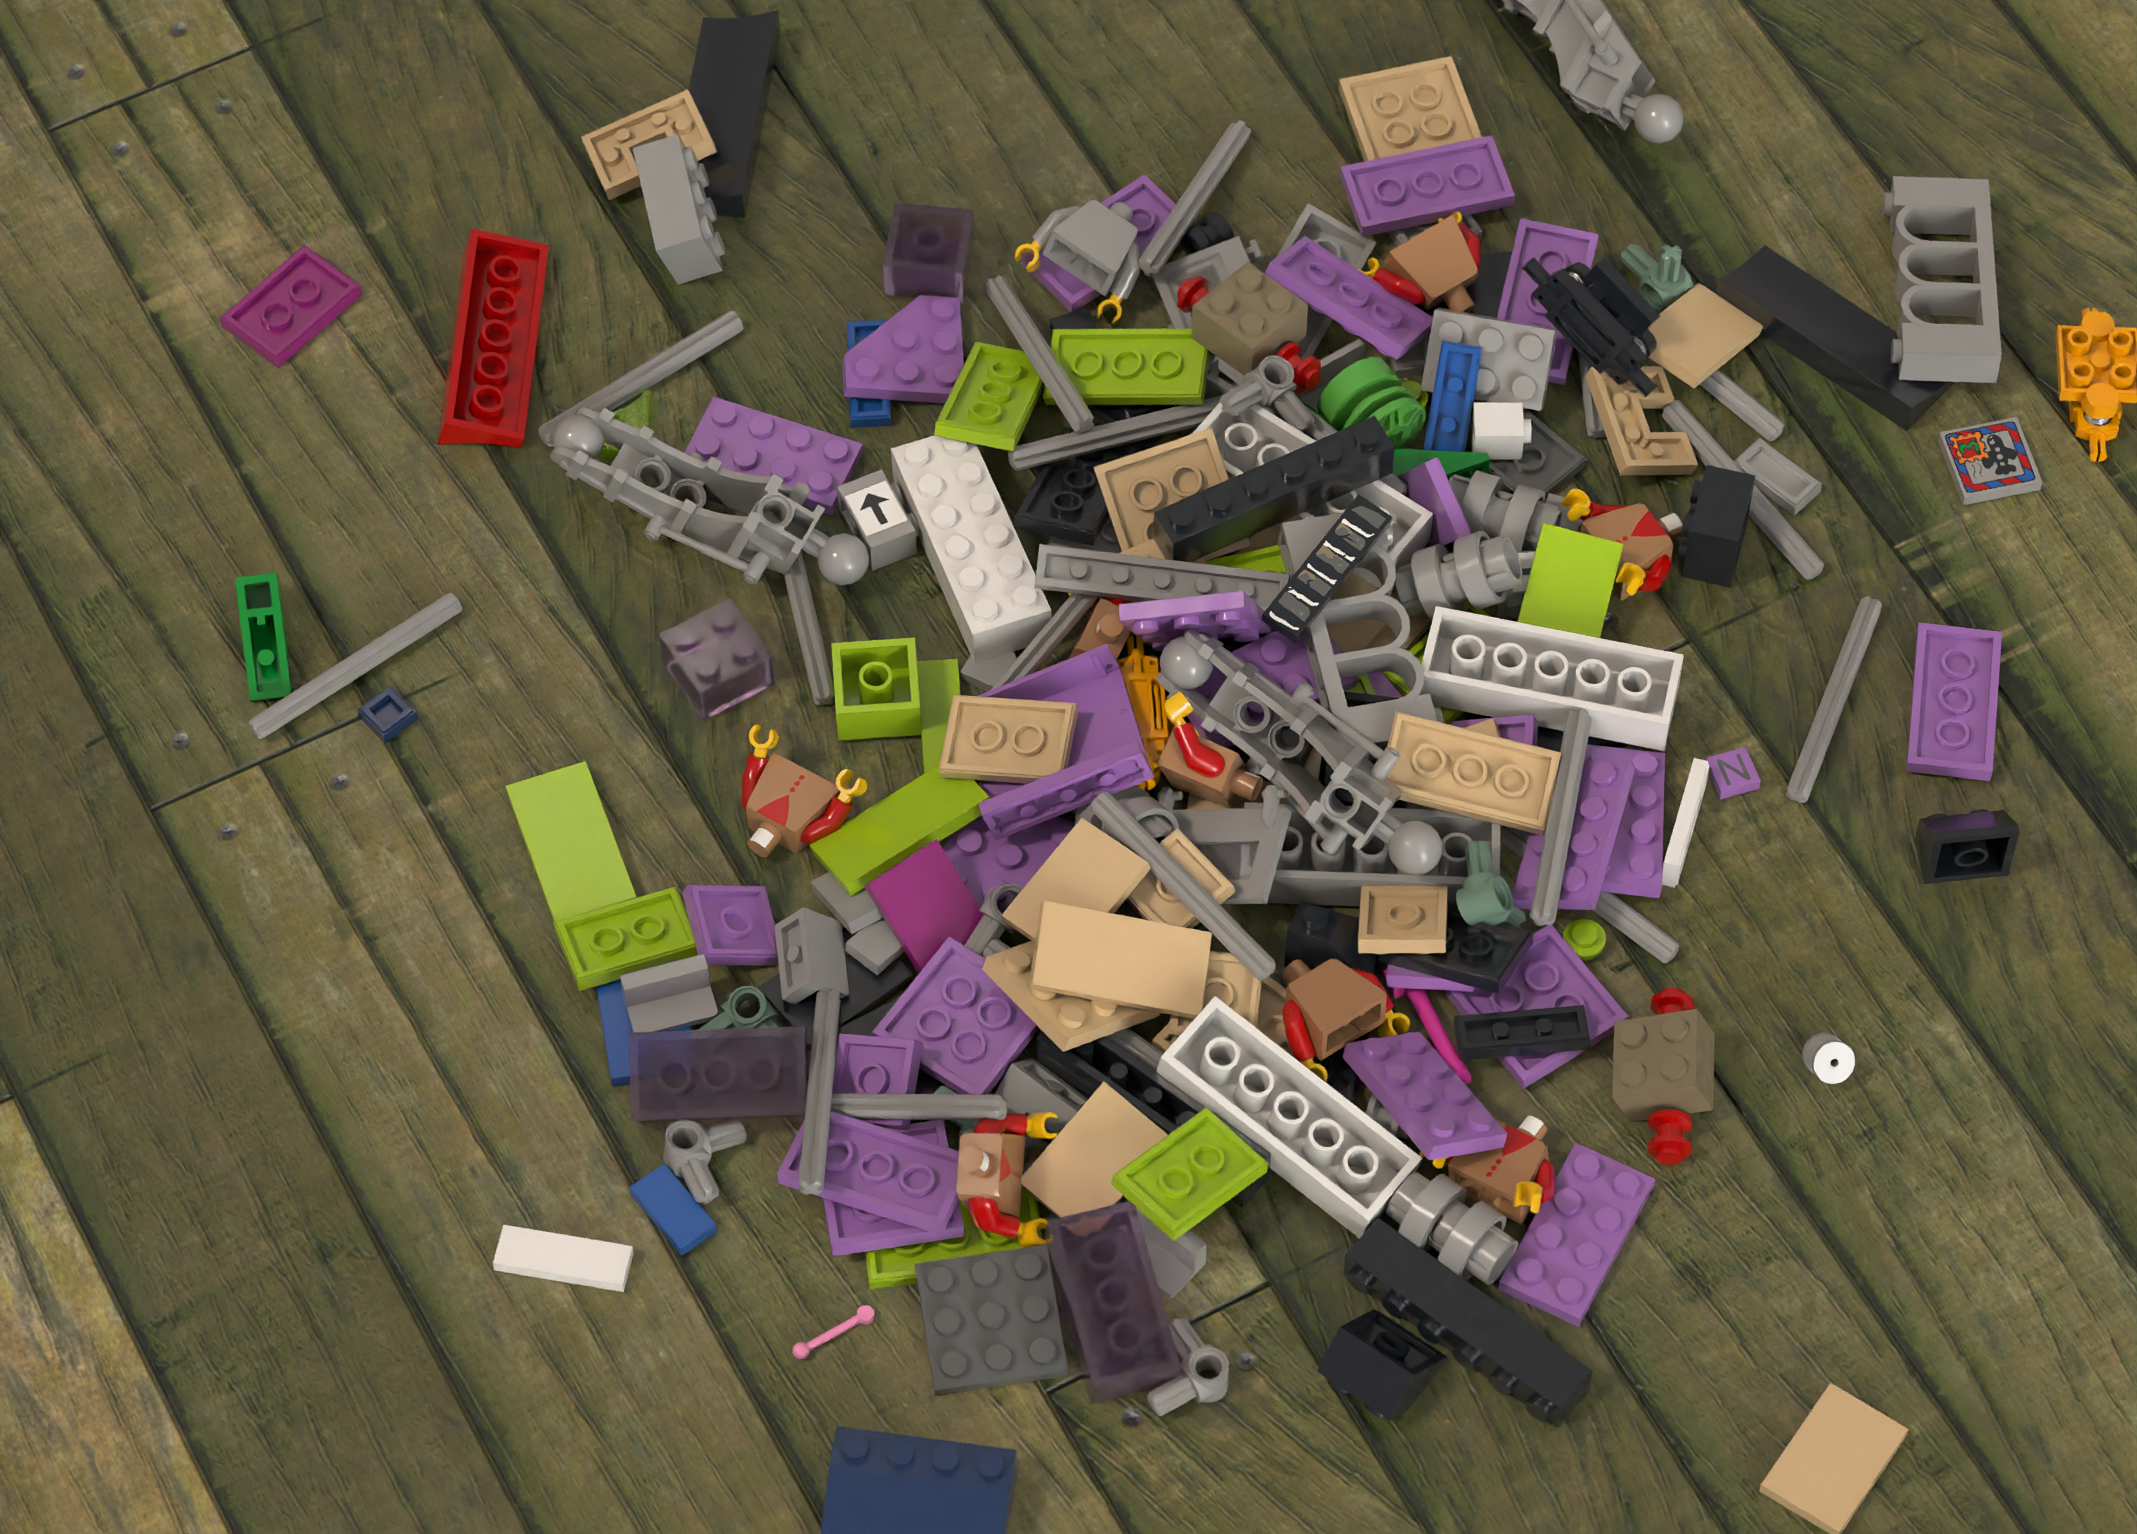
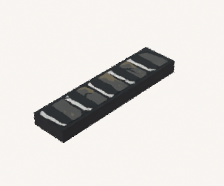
[1261,494,1393,643]

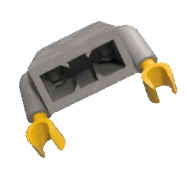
[1015,200,1141,326]

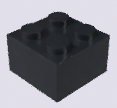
[1677,465,1755,588]

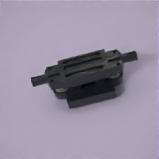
[1522,257,1660,398]

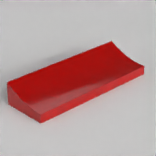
[437,228,549,448]

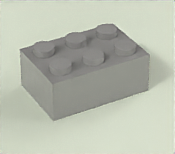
[633,134,725,285]
[1421,308,1557,411]

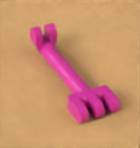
[1382,969,1472,1085]

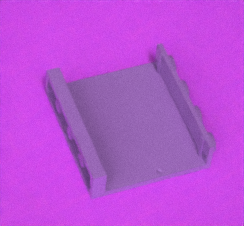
[978,643,1154,840]

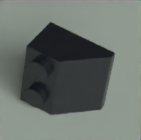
[1914,809,2020,884]
[1317,1309,1447,1420]

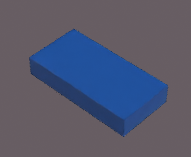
[629,1163,717,1256]

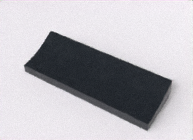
[689,10,780,218]
[1716,245,1954,431]

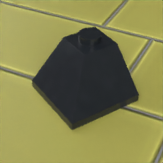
[1284,902,1379,974]

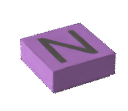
[1706,747,1761,800]

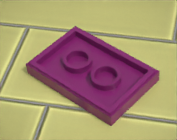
[220,245,362,368]
[864,839,1000,973]

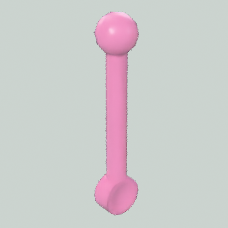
[792,1305,874,1360]

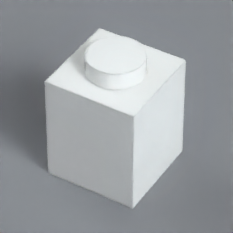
[1472,403,1531,460]

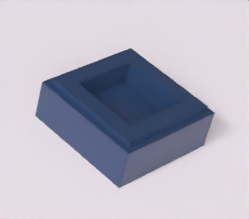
[357,686,418,743]

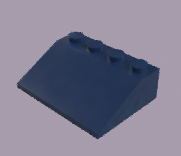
[820,1426,1017,1534]

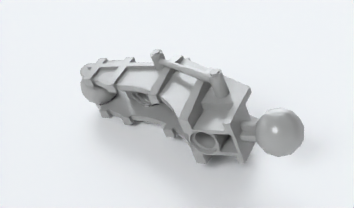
[1502,0,1684,144]
[550,407,869,586]
[1156,629,1442,875]

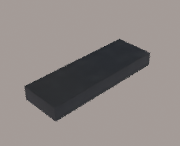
[1454,1005,1590,1060]

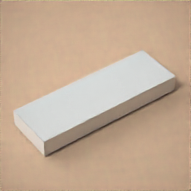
[1662,758,1710,888]
[493,1225,634,1292]

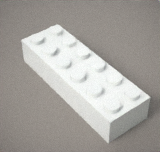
[1192,389,1433,589]
[891,436,1052,663]
[1421,606,1684,751]
[1156,996,1422,1239]

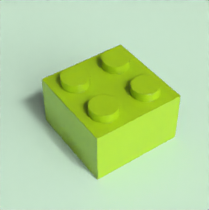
[831,637,921,741]

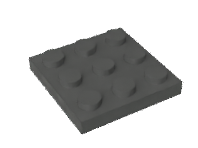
[915,1244,1068,1396]

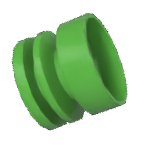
[1317,357,1426,449]

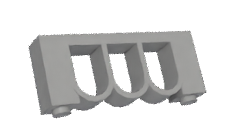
[1882,176,2002,383]
[1278,507,1444,760]

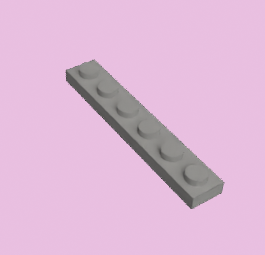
[1034,544,1289,611]

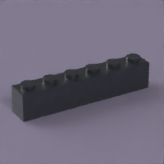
[1153,416,1395,562]
[1037,1031,1271,1208]
[1344,1218,1593,1428]

